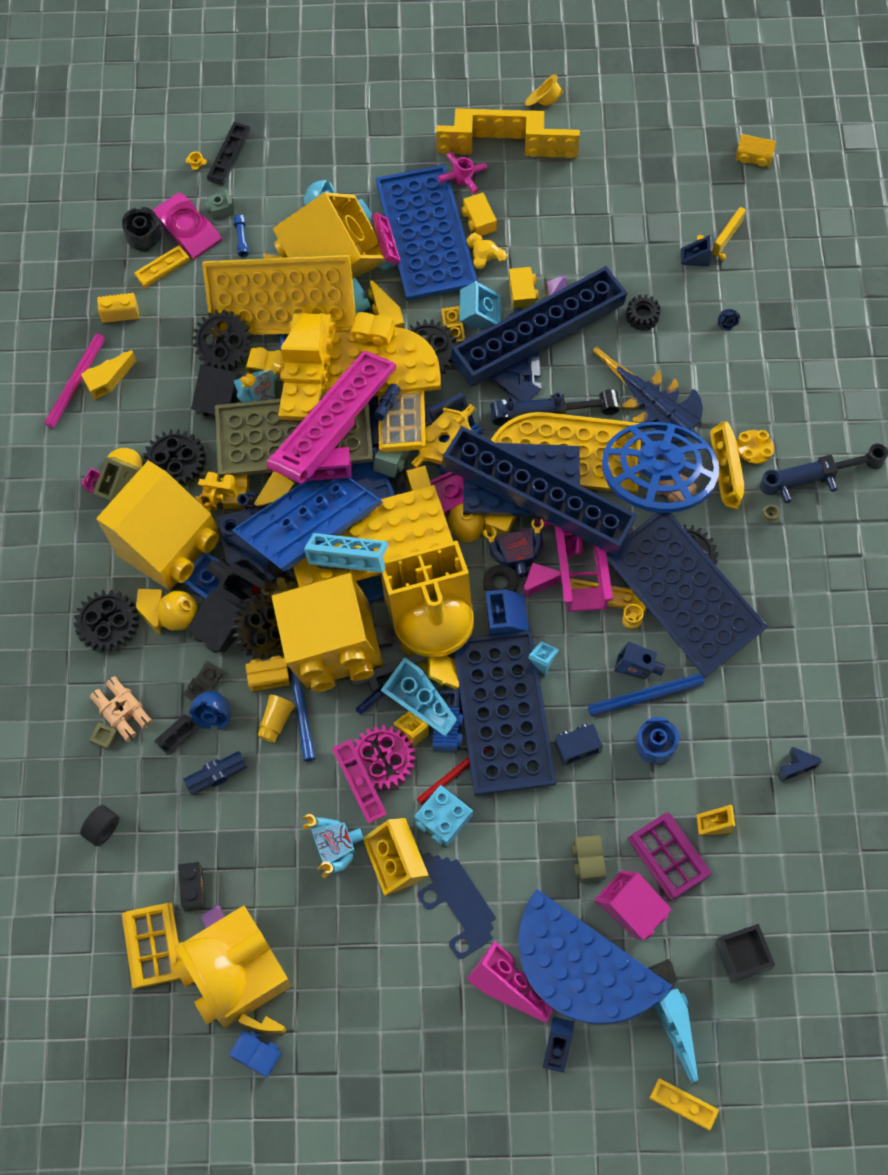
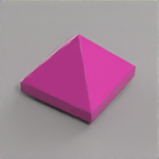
[566,536,584,558]

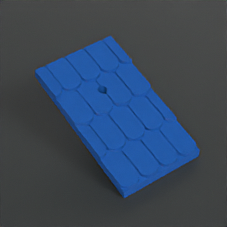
[232,478,383,571]

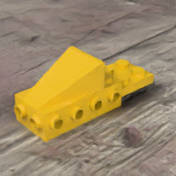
[278,313,336,420]

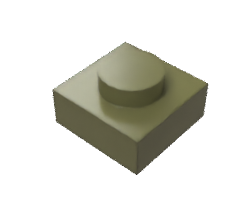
[89,722,118,750]

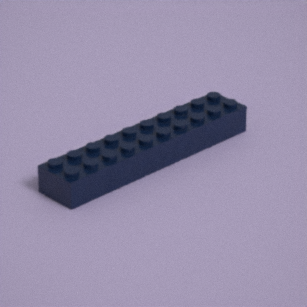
[450,266,627,387]
[441,426,637,556]

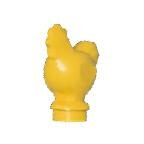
[466,233,507,270]

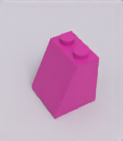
[594,870,671,940]

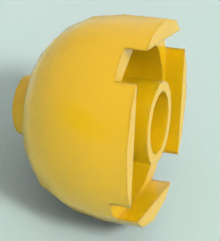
[447,503,485,542]
[157,590,198,631]

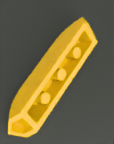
[710,421,744,509]

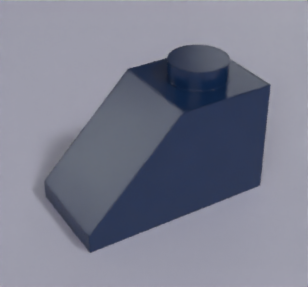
[543,1016,575,1073]

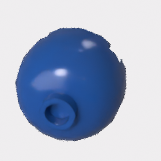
[189,691,231,730]

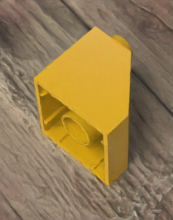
[272,192,386,278]
[96,460,220,591]

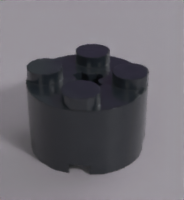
[122,207,162,252]

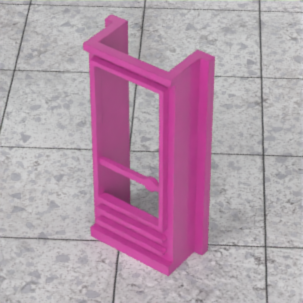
[554,525,613,612]

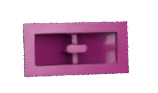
[523,563,561,598]

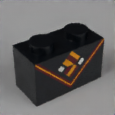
[178,862,206,912]

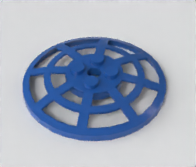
[602,422,719,513]

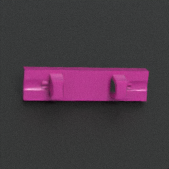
[332,739,387,823]

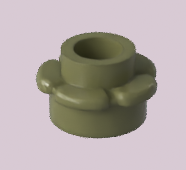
[761,505,781,523]

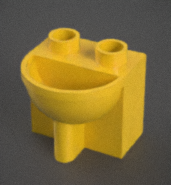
[380,541,474,657]
[173,906,292,1029]

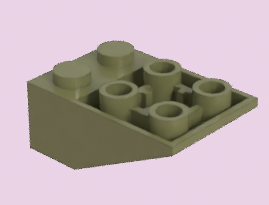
[93,457,141,501]

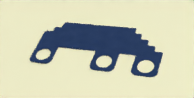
[418,849,496,959]

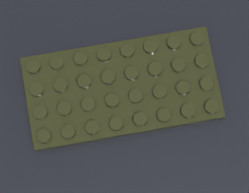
[215,394,373,478]

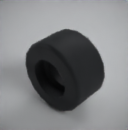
[80,805,119,846]

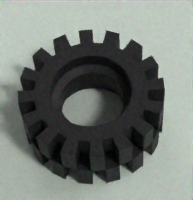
[626,294,661,331]

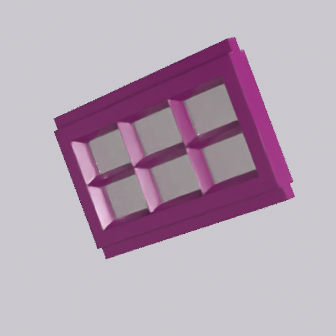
[627,811,712,902]

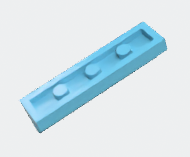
[304,533,389,573]

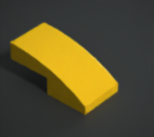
[238,1013,286,1034]

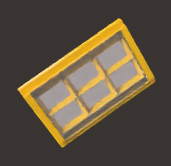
[378,390,426,452]
[122,903,181,989]

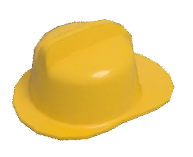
[525,74,563,106]

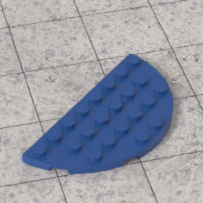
[519,889,673,1025]

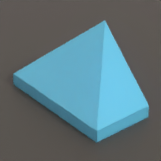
[528,641,559,676]

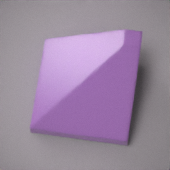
[546,275,567,296]
[201,905,225,928]

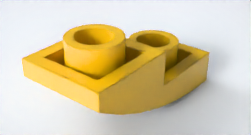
[441,306,465,343]

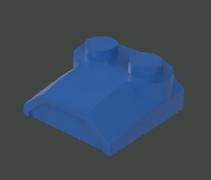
[182,553,220,600]

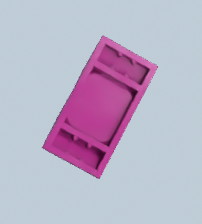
[153,192,222,260]

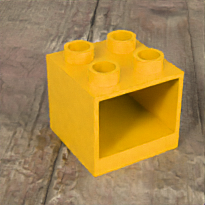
[272,573,384,692]

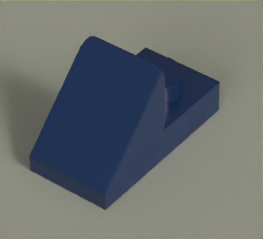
[778,747,822,782]

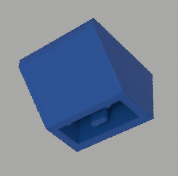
[485,589,529,635]

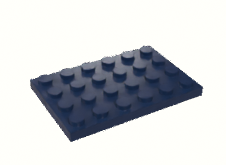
[463,443,580,517]

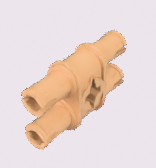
[90,676,153,742]

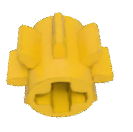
[195,491,218,515]

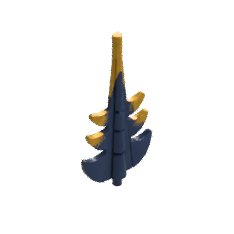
[592,347,703,444]

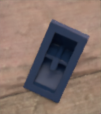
[681,235,712,266]

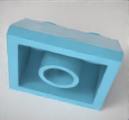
[460,281,502,328]

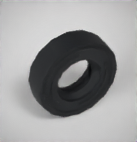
[483,564,518,592]

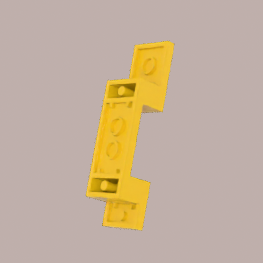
[436,108,580,158]

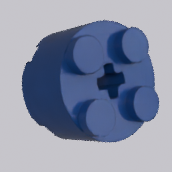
[636,717,679,764]

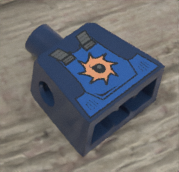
[614,641,665,679]

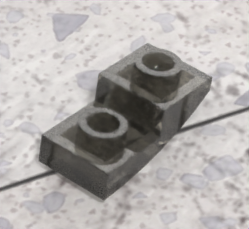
[183,661,225,701]

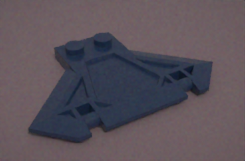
[464,307,541,401]

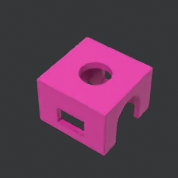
[81,468,101,495]

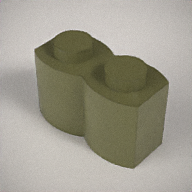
[571,835,606,883]

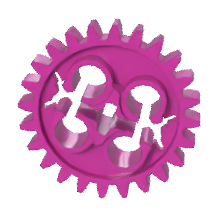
[350,725,416,792]

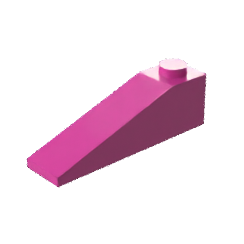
[467,941,554,1023]

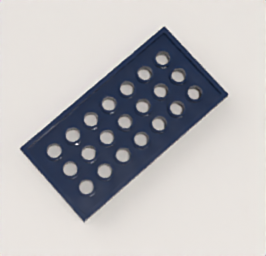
[454,630,557,796]

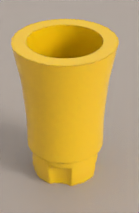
[258,695,295,743]

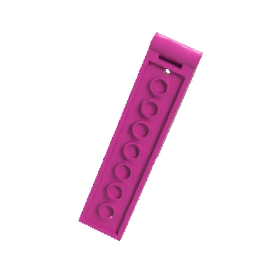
[267,350,397,484]

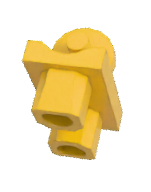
[198,472,238,505]

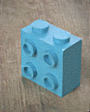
[414,785,473,847]

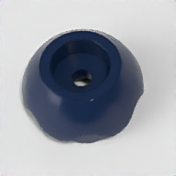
[718,309,740,330]

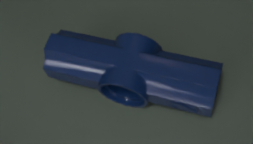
[183,751,247,796]

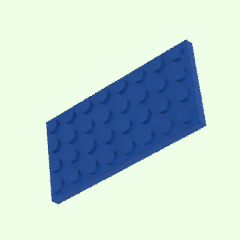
[376,164,478,301]

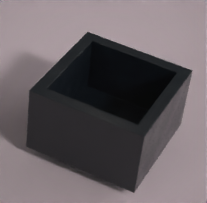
[715,924,775,983]

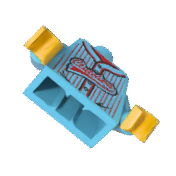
[234,362,285,402]
[302,814,364,878]

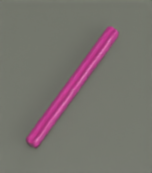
[45,333,105,428]

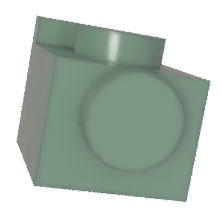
[205,189,234,219]

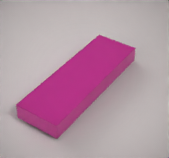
[371,212,400,265]

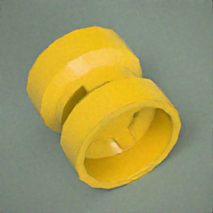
[622,604,644,630]

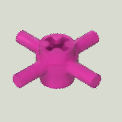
[438,152,487,194]

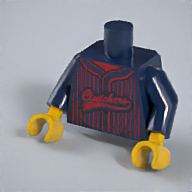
[483,519,544,577]

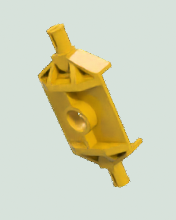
[411,404,476,468]

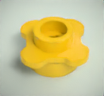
[186,152,207,171]

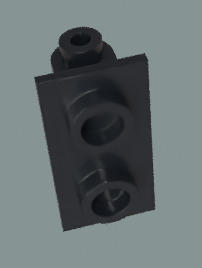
[154,714,198,755]

